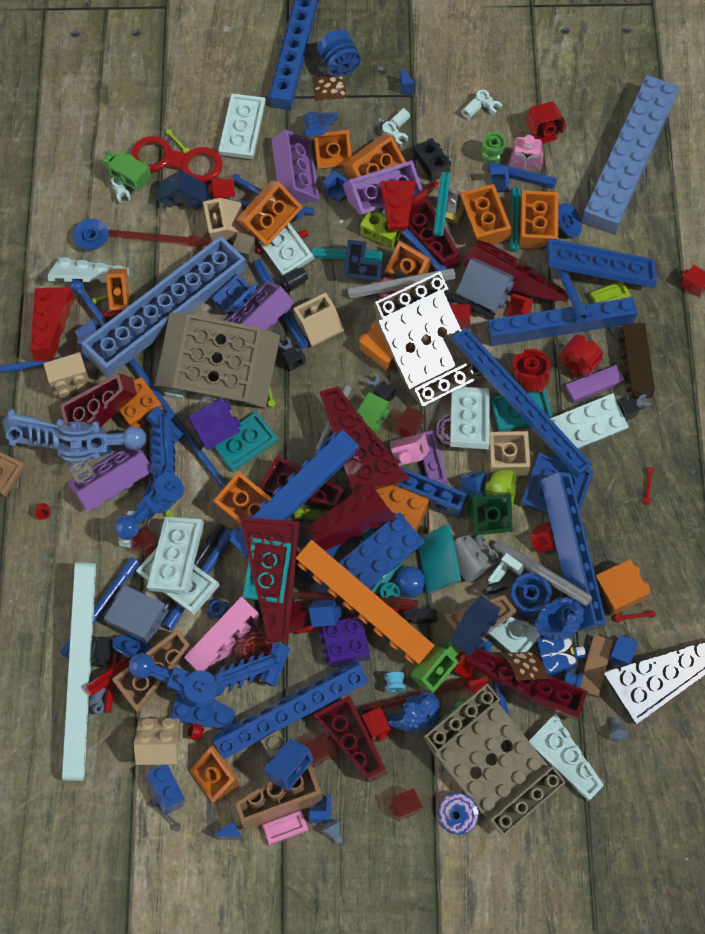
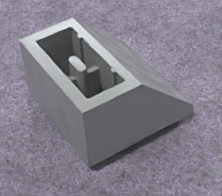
[454,534,502,583]

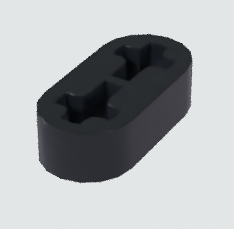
[400,609,438,624]

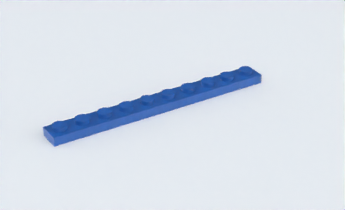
[451,328,592,477]

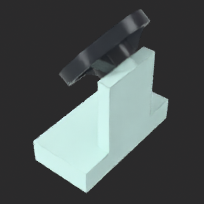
[481,553,524,596]

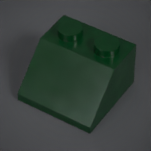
[467,491,513,536]

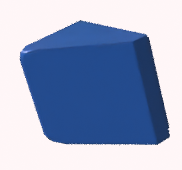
[400,69,415,94]
[215,823,242,840]

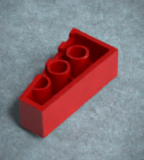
[30,287,75,362]

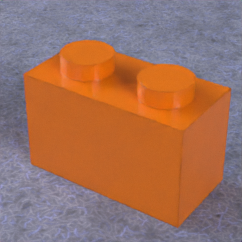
[106,268,131,310]

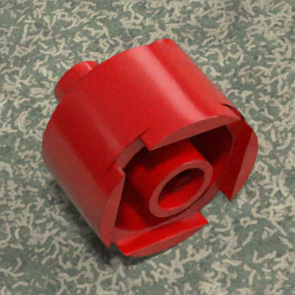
[526,101,566,144]
[558,335,603,377]
[512,349,551,393]

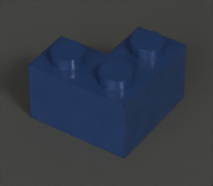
[156,170,209,209]
[344,240,382,281]
[450,596,501,656]

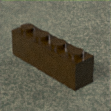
[618,323,655,399]

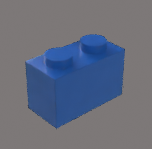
[264,738,314,791]
[146,765,185,815]

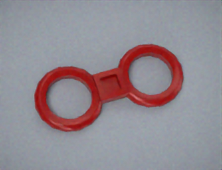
[131,136,223,183]

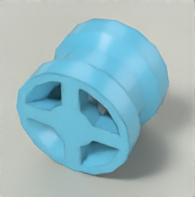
[384,672,405,693]

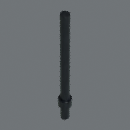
[393,270,496,319]
[164,523,225,610]

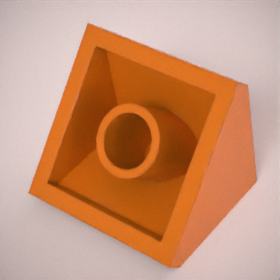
[314,129,352,169]
[384,241,431,279]
[189,746,239,803]

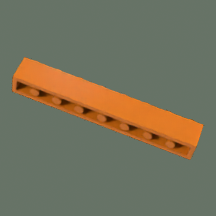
[296,540,435,664]

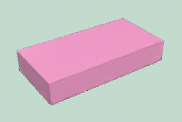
[262,810,309,846]

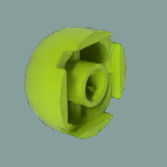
[485,469,516,507]

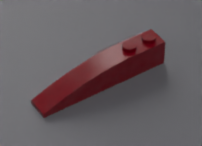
[463,241,569,302]
[467,649,588,721]

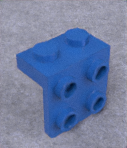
[211,274,258,314]

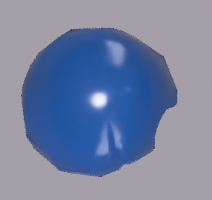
[395,566,425,598]

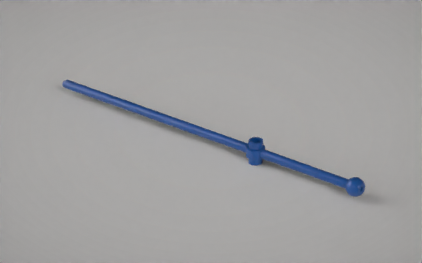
[70,279,227,490]

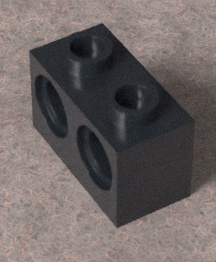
[414,138,451,182]

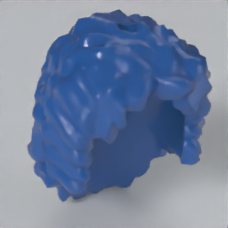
[535,597,584,640]
[387,692,441,733]

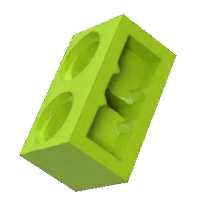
[360,210,402,249]

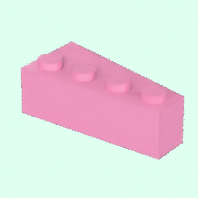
[184,596,261,673]

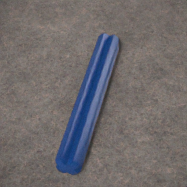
[488,162,557,188]

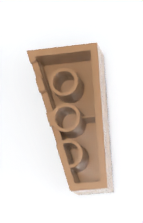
[112,629,190,714]
[235,764,323,831]

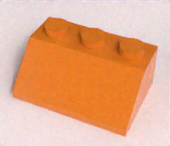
[342,135,406,179]
[236,180,303,247]
[460,184,511,244]
[520,190,558,249]

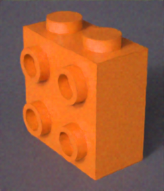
[359,321,412,371]
[118,377,164,428]
[595,559,650,616]

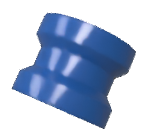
[564,670,583,688]

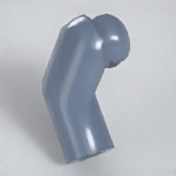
[89,688,106,715]

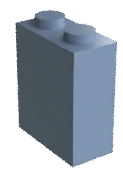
[456,258,514,311]
[104,585,169,645]

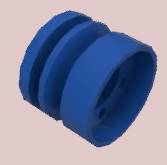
[317,30,361,77]

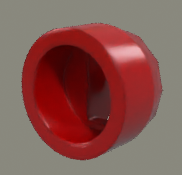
[35,503,50,520]
[188,723,204,740]

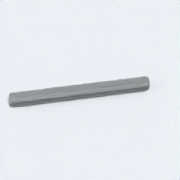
[348,268,456,299]
[493,540,592,606]

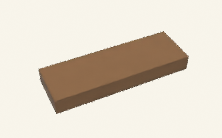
[580,635,613,698]

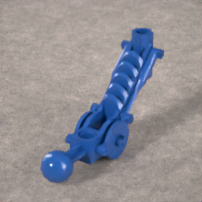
[114,407,184,540]
[129,642,290,708]

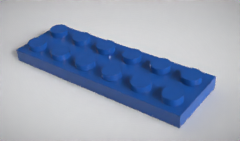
[547,238,657,288]
[309,512,425,613]

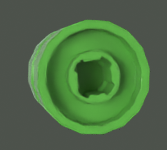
[481,132,506,165]

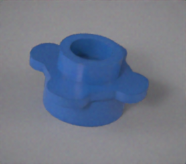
[207,600,229,619]

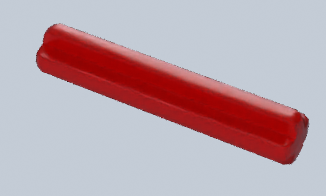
[85,657,131,696]

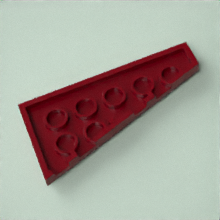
[320,386,409,494]
[239,517,299,643]

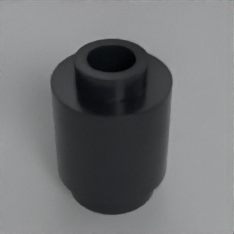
[280,267,309,292]
[90,636,113,668]

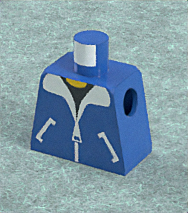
[536,637,586,677]

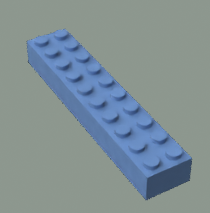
[582,75,680,235]
[81,236,246,378]

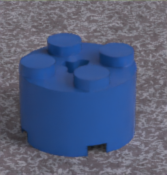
[509,573,552,619]

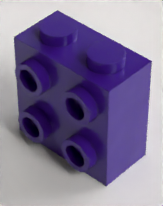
[187,398,241,450]
[319,617,370,668]

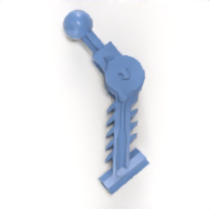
[3,409,146,461]

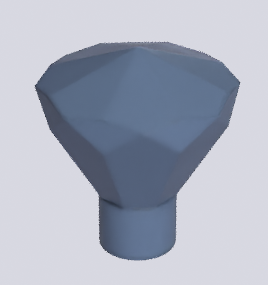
[609,718,629,741]
[322,820,343,845]

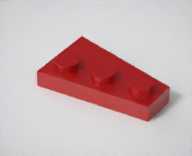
[380,180,416,231]

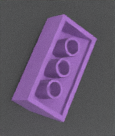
[272,129,319,203]
[343,160,423,215]
[220,281,294,341]
[67,447,151,511]

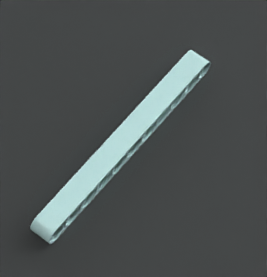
[62,562,96,781]

